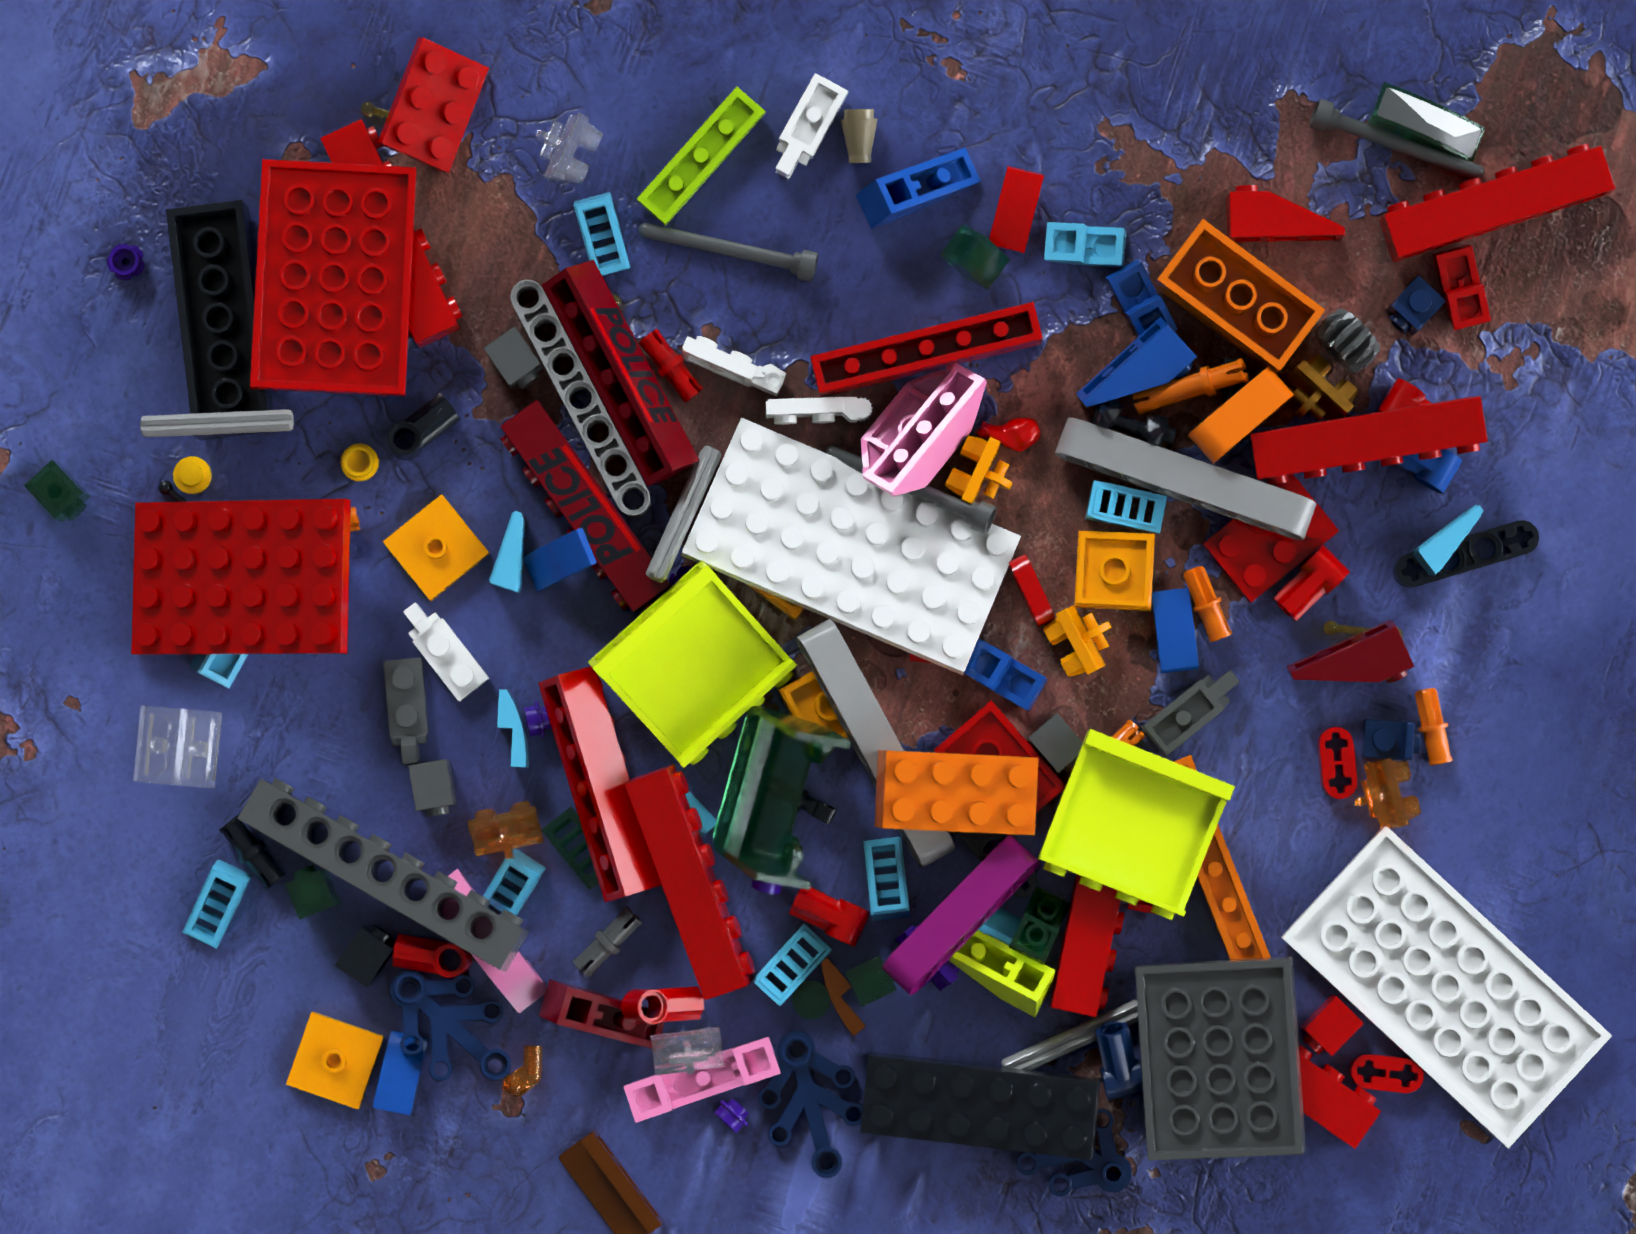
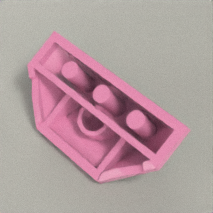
[861,363,987,496]

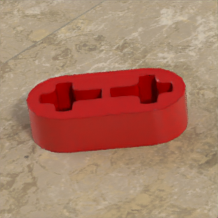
[1008,554,1055,627]
[1317,727,1357,799]
[1349,1053,1424,1093]

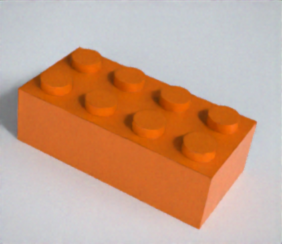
[1154,219,1325,374]
[874,750,1038,835]

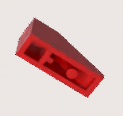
[1226,185,1345,243]

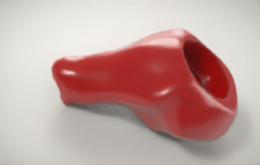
[977,417,1041,452]

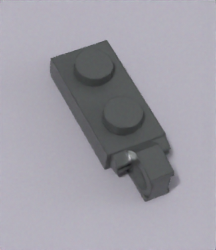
[383,658,429,765]
[1141,670,1240,757]

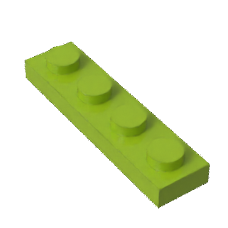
[637,87,766,226]

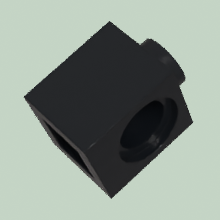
[335,925,394,987]

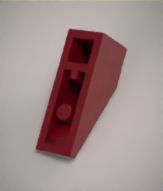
[1286,619,1414,683]
[539,979,665,1050]

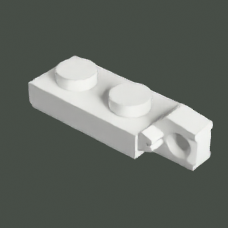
[775,73,848,180]
[681,336,786,397]
[403,603,490,702]

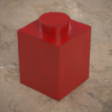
[1300,994,1364,1056]

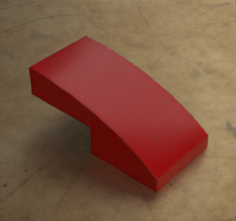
[988,166,1044,253]
[1433,244,1491,330]

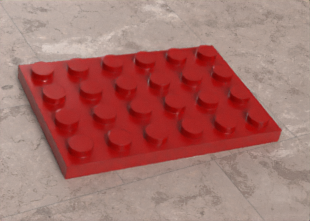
[250,159,417,397]
[131,499,351,655]

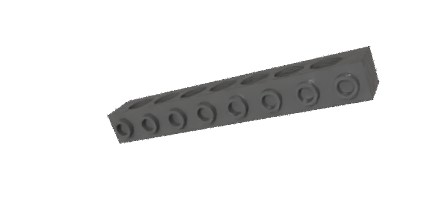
[237,777,529,972]

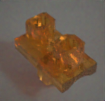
[1354,758,1421,829]
[468,801,544,859]

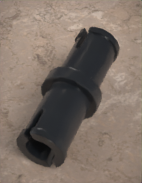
[219,815,285,890]

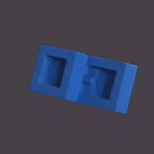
[1105,259,1178,337]
[523,528,597,592]
[1151,588,1199,673]
[963,638,1048,712]
[372,1030,429,1116]

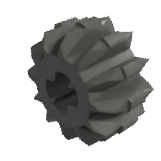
[1315,308,1380,373]

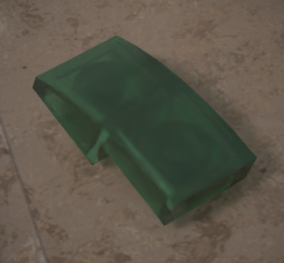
[1009,886,1071,965]

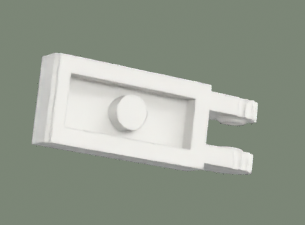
[766,397,873,425]

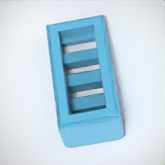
[573,192,630,276]
[1085,480,1167,534]
[1412,505,1484,576]
[489,511,525,594]
[863,837,910,921]
[483,849,546,916]
[182,860,252,949]
[752,923,832,1006]

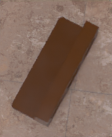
[559,1129,663,1234]

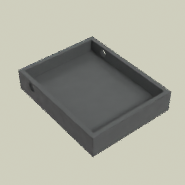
[1135,957,1306,1161]

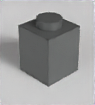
[484,326,543,390]
[1026,713,1083,774]
[408,759,457,817]

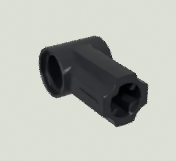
[387,393,461,460]

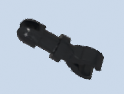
[765,777,837,824]

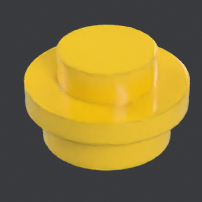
[340,443,379,482]
[173,456,212,495]

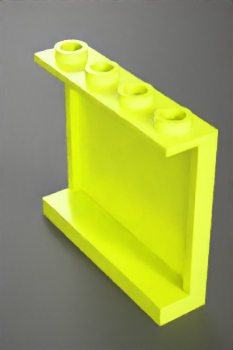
[588,560,797,768]
[1037,729,1235,920]

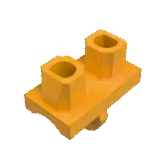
[945,435,1013,504]
[1043,605,1112,677]

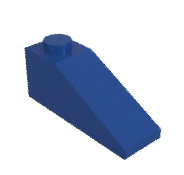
[856,148,981,229]
[1076,317,1197,407]

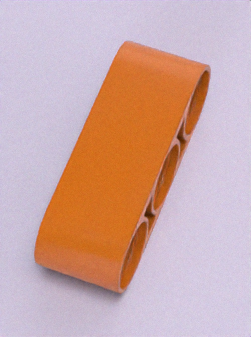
[1188,366,1294,464]

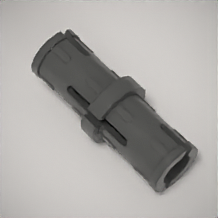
[572,906,643,978]

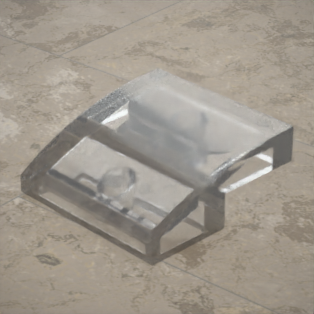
[133,705,222,789]

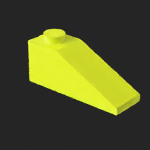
[949,930,1055,1017]

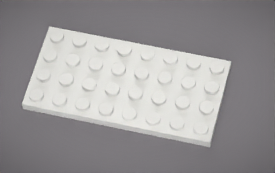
[681,418,1021,675]
[1281,826,1612,1149]

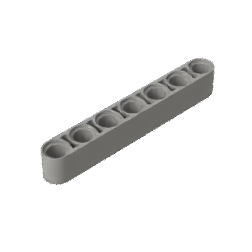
[510,280,652,519]
[1054,418,1317,540]
[796,619,955,868]

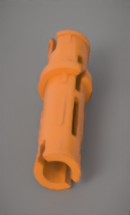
[1133,358,1249,415]

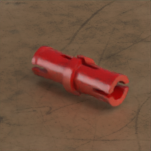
[638,329,704,403]

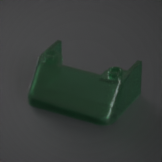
[713,706,851,890]

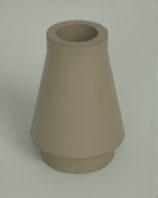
[840,109,878,163]

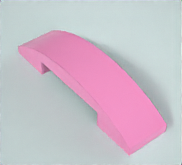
[442,869,547,1013]
[623,1036,781,1123]

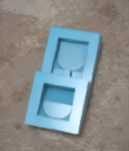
[1044,222,1127,268]
[497,689,529,768]

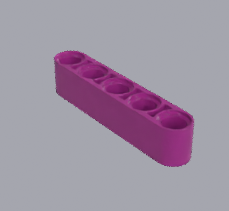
[882,835,1040,996]

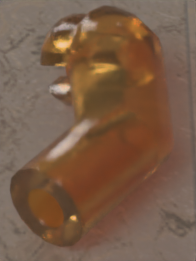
[502,1045,543,1097]

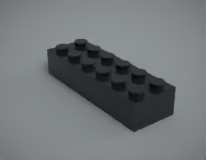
[166,200,273,441]
[860,1052,1101,1160]

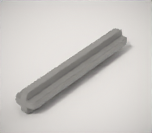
[140,409,294,437]
[646,445,722,583]
[1001,1000,1139,1070]

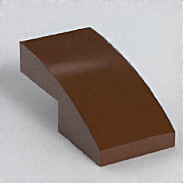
[821,957,865,1036]

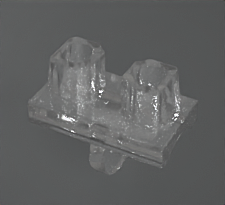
[535,113,603,184]
[651,1027,724,1075]

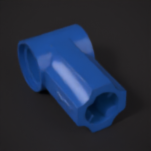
[1397,449,1463,494]

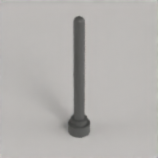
[1309,98,1485,179]
[638,223,819,282]
[825,446,997,535]

